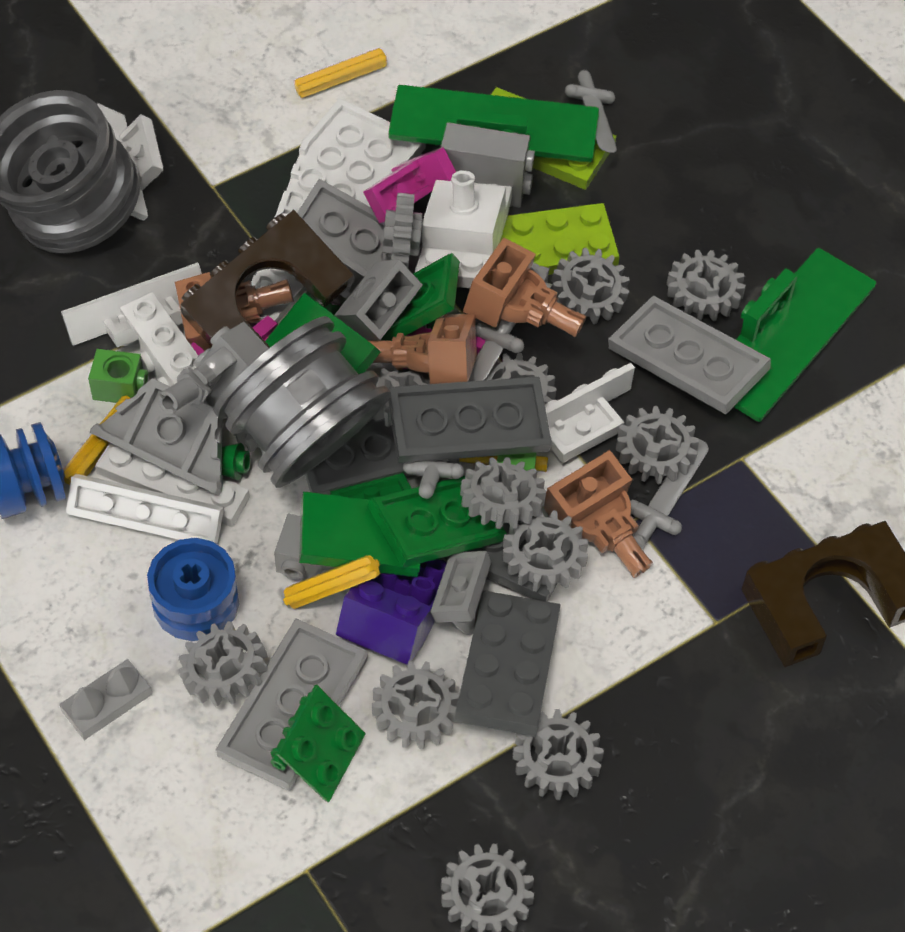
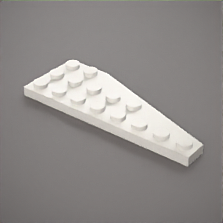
[251,98,425,324]

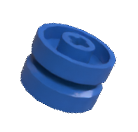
[147,538,239,641]

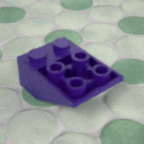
[336,559,447,665]

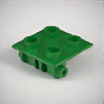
[270,685,366,802]

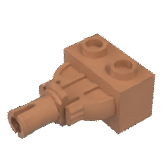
[463,238,586,338]
[175,272,294,351]
[367,314,477,384]
[542,450,653,578]

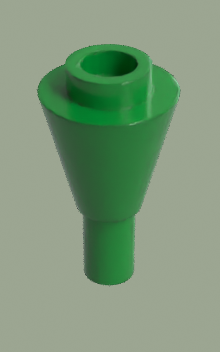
[222,443,251,481]

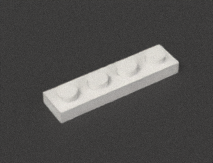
[95,443,250,527]
[66,474,224,544]

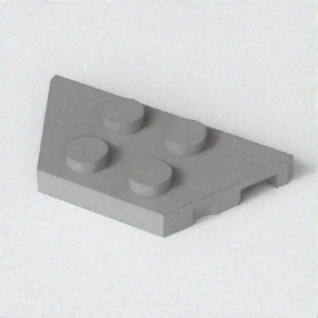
[89,378,222,495]

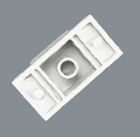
[415,171,512,288]

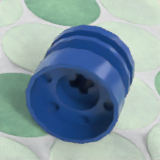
[0,422,66,519]

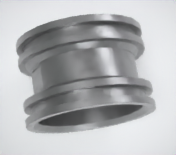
[0,90,140,253]
[213,316,391,488]

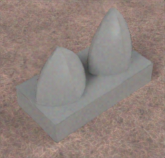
[431,551,491,634]
[59,659,152,740]

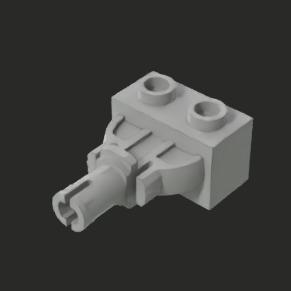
[158,321,269,414]

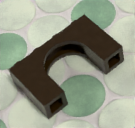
[181,209,354,348]
[741,521,905,667]

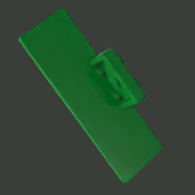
[388,85,599,162]
[734,248,877,422]

